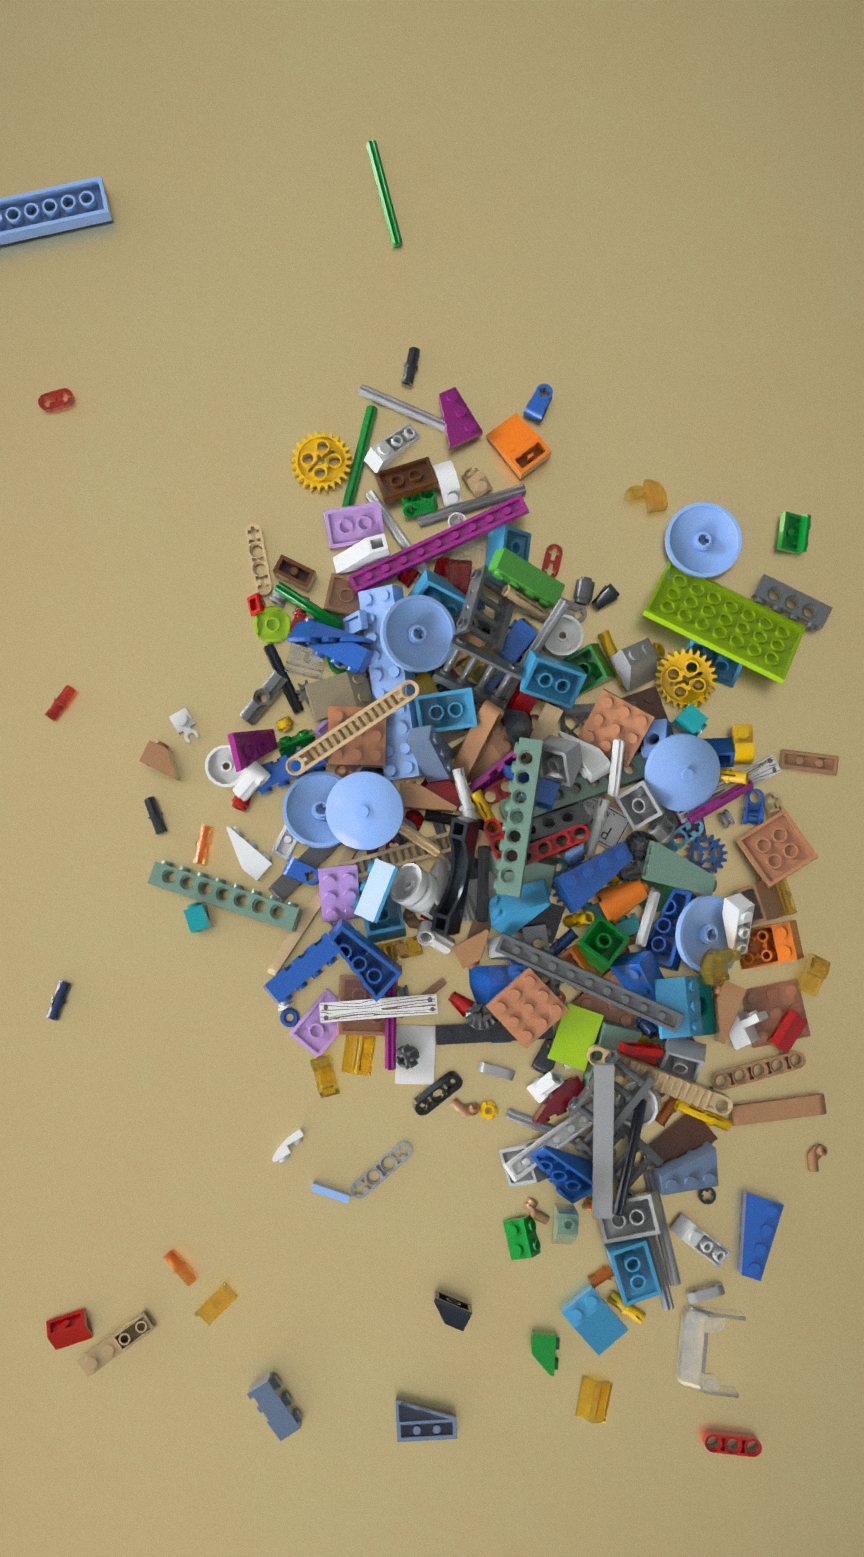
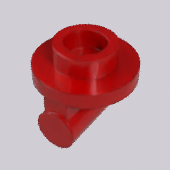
[433,556,453,577]
[398,568,419,588]
[405,810,424,831]

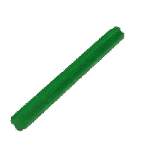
[367,140,402,247]
[342,405,378,507]

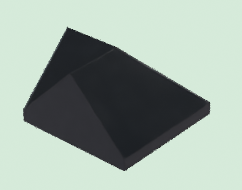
[503,708,533,759]
[434,1290,472,1331]

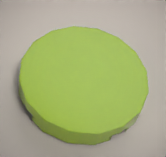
[253,606,292,644]

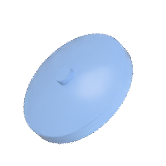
[665,502,742,579]
[380,595,456,673]
[644,733,720,811]
[282,771,343,848]
[326,771,404,850]
[675,895,738,974]

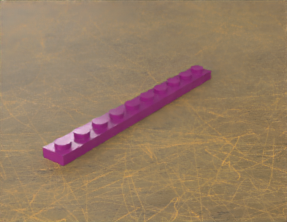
[348,494,529,595]

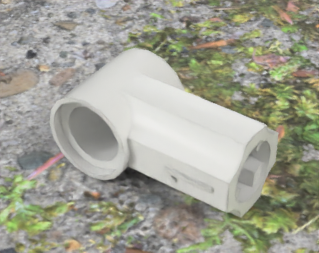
[233,761,271,801]
[417,920,455,955]
[526,1069,564,1103]

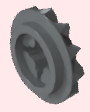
[465,1002,497,1030]

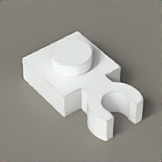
[169,707,200,744]

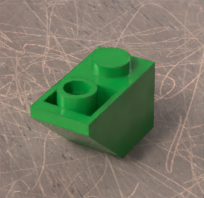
[531,1330,560,1376]

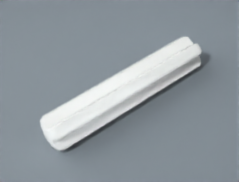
[608,739,625,796]
[635,890,661,947]

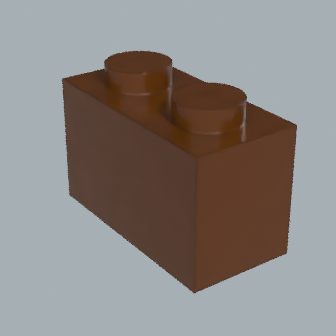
[273,554,317,592]

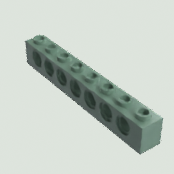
[493,737,544,898]
[499,752,647,823]
[148,860,303,932]

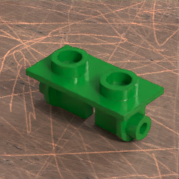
[277,729,316,756]

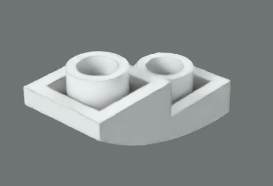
[272,1127,305,1163]

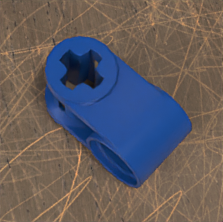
[523,384,553,422]
[741,789,764,825]
[282,856,319,886]

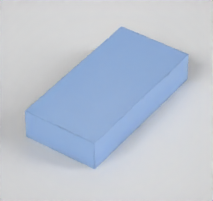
[343,610,368,635]
[311,1181,351,1204]

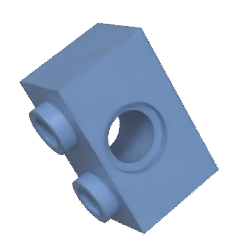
[641,719,673,760]

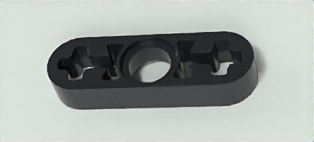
[412,1071,463,1116]

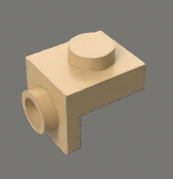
[461,466,493,498]

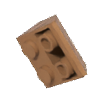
[736,881,786,926]

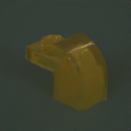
[625,479,668,513]
[376,936,424,961]
[700,948,742,985]
[797,953,831,997]
[310,1055,340,1098]

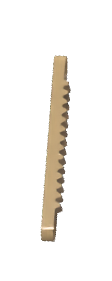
[286,680,419,776]
[334,829,482,878]
[267,846,359,976]
[586,1044,733,1115]

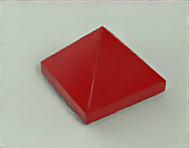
[247,592,266,616]

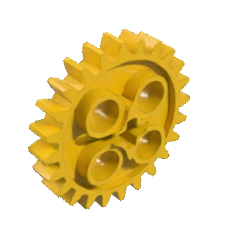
[291,430,352,493]
[655,647,718,709]

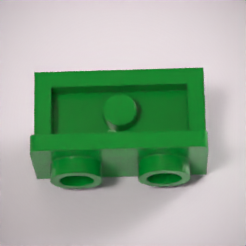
[776,511,811,554]
[503,1215,541,1260]

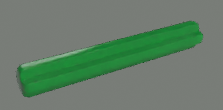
[274,582,342,629]

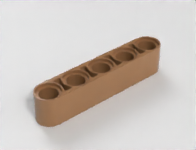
[447,700,505,784]
[711,1050,806,1090]
[730,1093,827,1126]

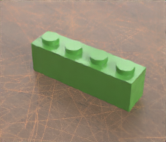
[487,548,565,608]

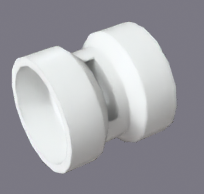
[448,512,467,528]

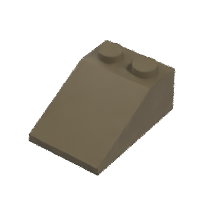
[305,671,374,722]

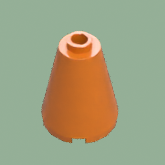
[595,879,650,925]

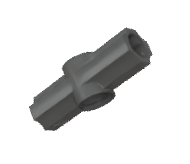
[239,670,289,725]

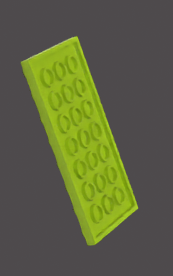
[643,559,806,684]

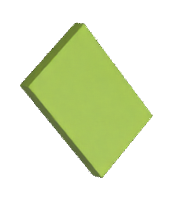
[547,1002,604,1071]

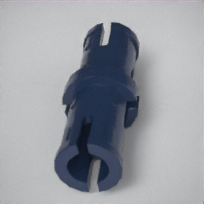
[46,980,71,1021]

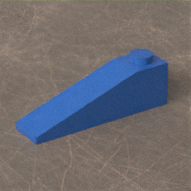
[287,618,373,648]
[469,965,511,1043]
[531,1145,593,1204]

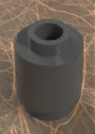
[573,576,595,606]

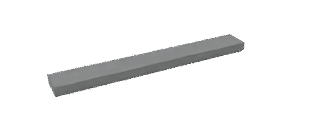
[592,1063,614,1219]

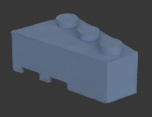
[407,725,454,782]
[653,1141,719,1195]
[247,1372,303,1441]
[395,1399,457,1442]

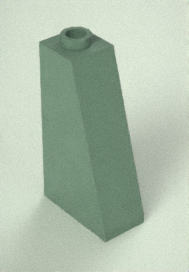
[640,840,717,895]
[489,845,558,898]
[582,1020,642,1088]
[552,1203,579,1245]

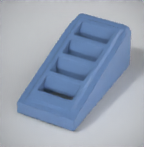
[562,844,585,868]

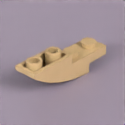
[77,1312,155,1377]

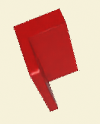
[767,1008,808,1053]
[619,1041,663,1067]
[46,1309,93,1350]

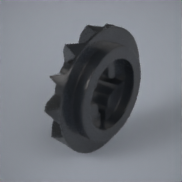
[625,830,654,862]

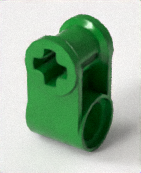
[400,489,438,517]

